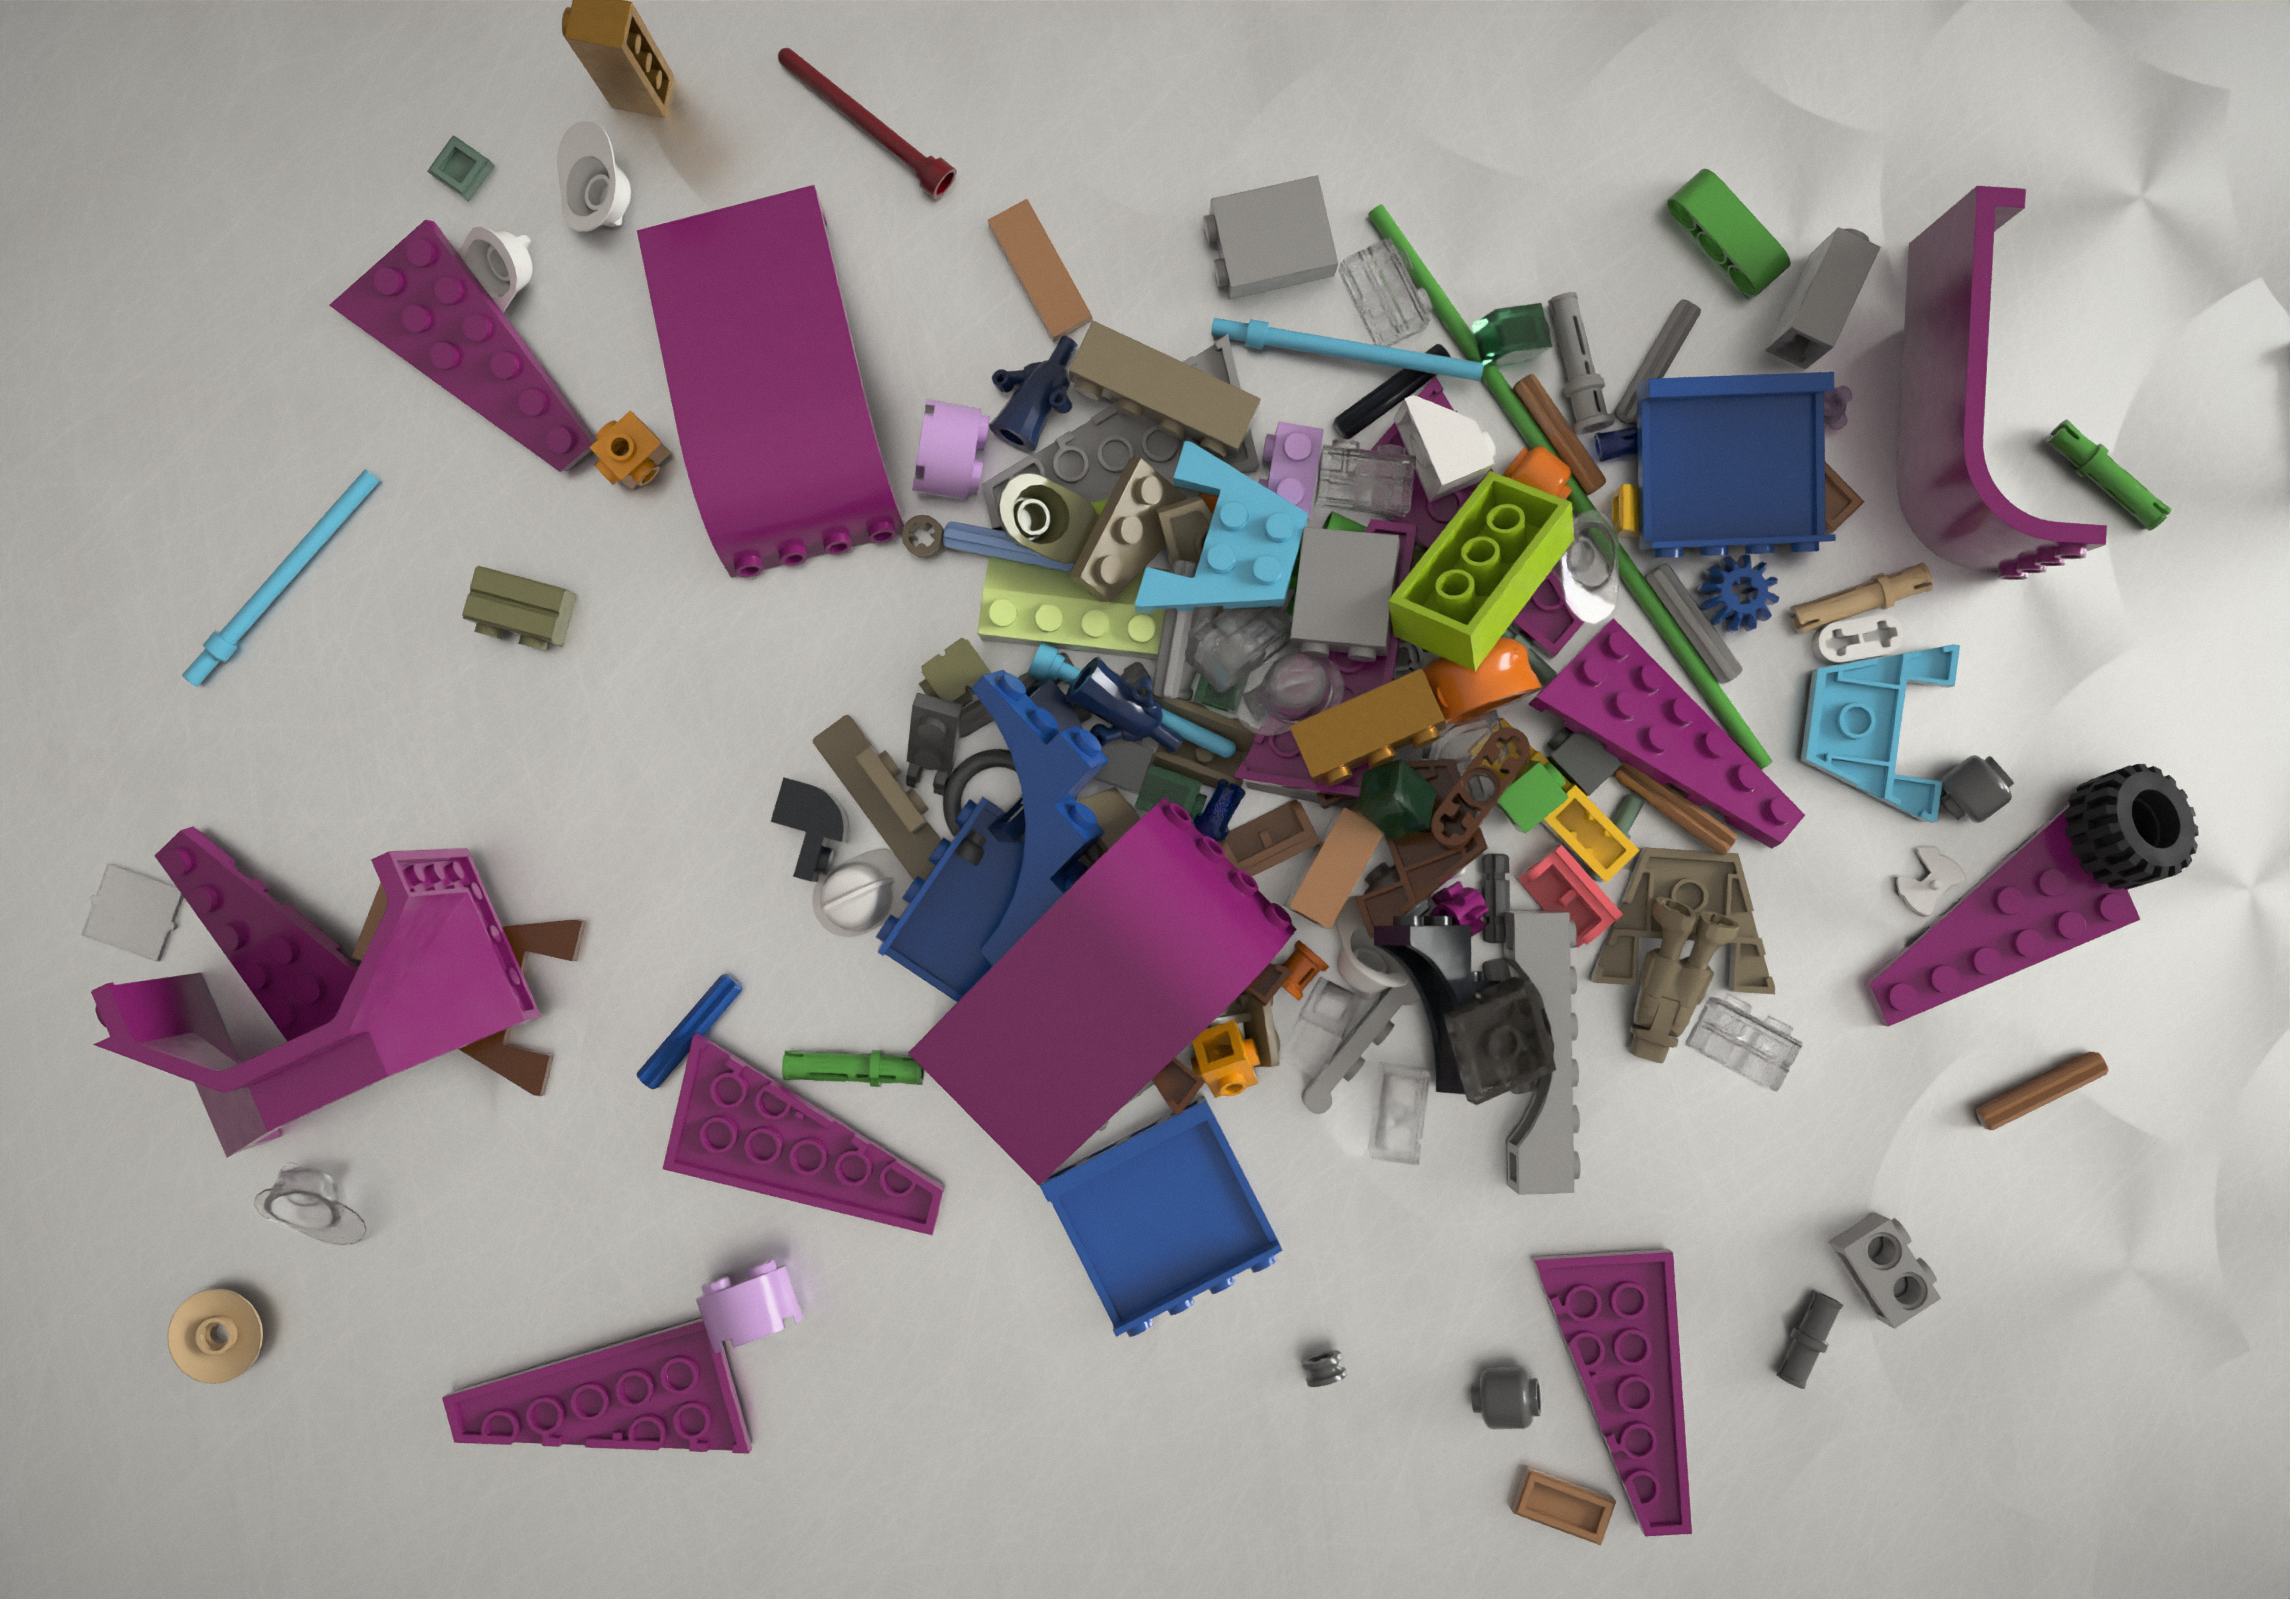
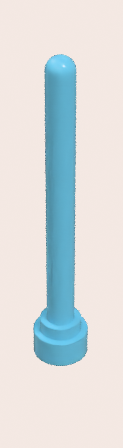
[1027,642,1236,758]

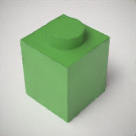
[1488,760,1569,834]

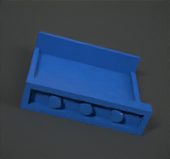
[1637,372,1836,558]
[876,796,1088,1002]
[1039,1096,1283,1337]

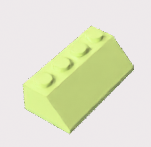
[977,557,1172,660]

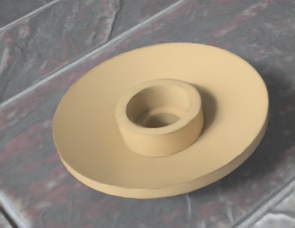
[168,1289,263,1384]

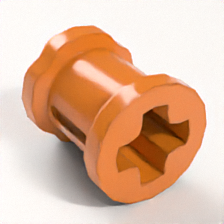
[1282,940,1329,1001]

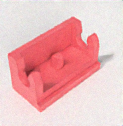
[1516,845,1623,948]

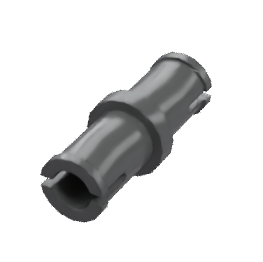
[1776,1291,1843,1389]

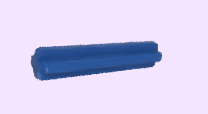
[636,974,742,1090]

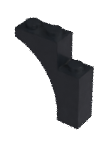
[1374,916,1502,1095]

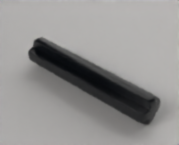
[1334,344,1451,440]

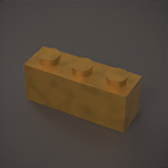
[1289,668,1446,787]

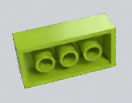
[1388,471,1574,671]

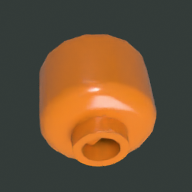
[1502,446,1573,499]

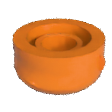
[1423,637,1542,725]

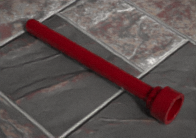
[778,48,957,199]

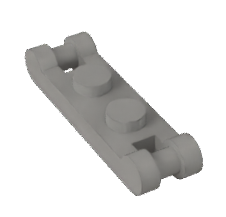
[1301,980,1420,1114]

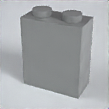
[1203,175,1338,300]
[1765,227,1881,370]
[1290,527,1401,662]

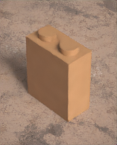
[1283,804,1386,929]

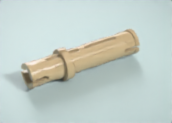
[1789,562,1933,634]

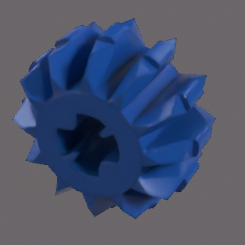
[1698,554,1780,633]

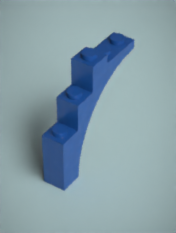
[971,670,1109,966]

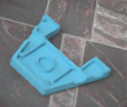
[1134,441,1309,613]
[1801,644,1960,823]

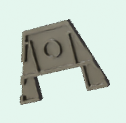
[1591,847,1775,994]

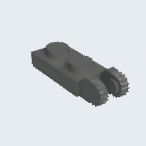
[906,693,963,796]

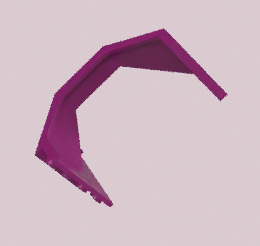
[91,848,541,1158]

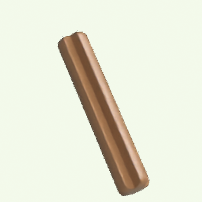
[1513,374,1606,495]
[1614,761,1737,855]
[1976,1052,2109,1130]

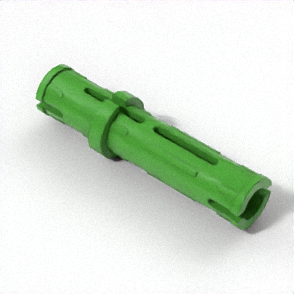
[2045,419,2171,531]
[782,1050,924,1087]

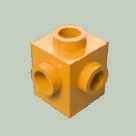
[590,410,671,490]
[1190,1020,1261,1098]

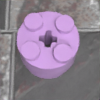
[912,399,990,500]
[696,1259,804,1353]

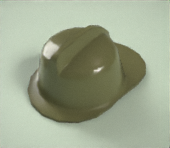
[998,473,1099,564]

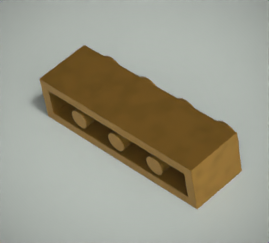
[562,0,673,118]

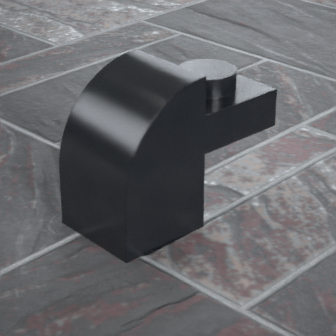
[770,777,850,882]

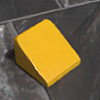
[1611,484,1639,537]

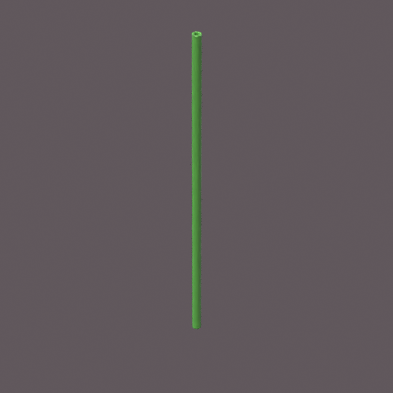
[1368,204,1773,770]

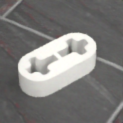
[1812,614,1904,665]

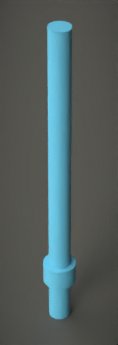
[1211,318,1484,382]
[182,469,380,687]

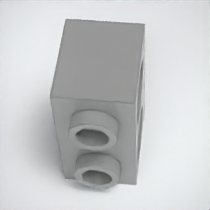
[1829,1212,1941,1329]

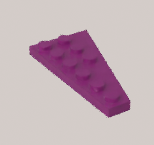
[1531,1249,1692,1537]

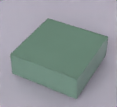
[427,135,495,202]

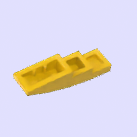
[1468,718,1640,883]

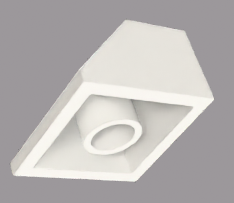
[1394,395,1496,503]

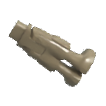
[1629,897,1739,1063]

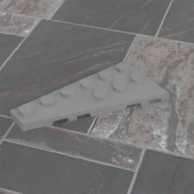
[982,334,1259,530]

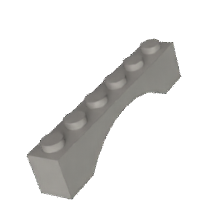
[1503,910,1581,1195]

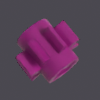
[1429,881,1488,937]

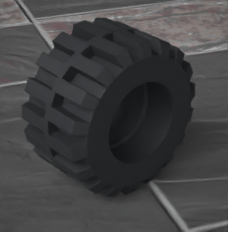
[2064,764,2199,890]

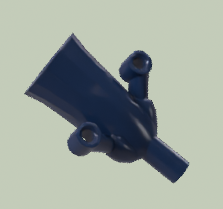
[989,336,1078,452]
[1065,656,1183,753]

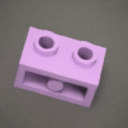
[1258,422,1324,524]

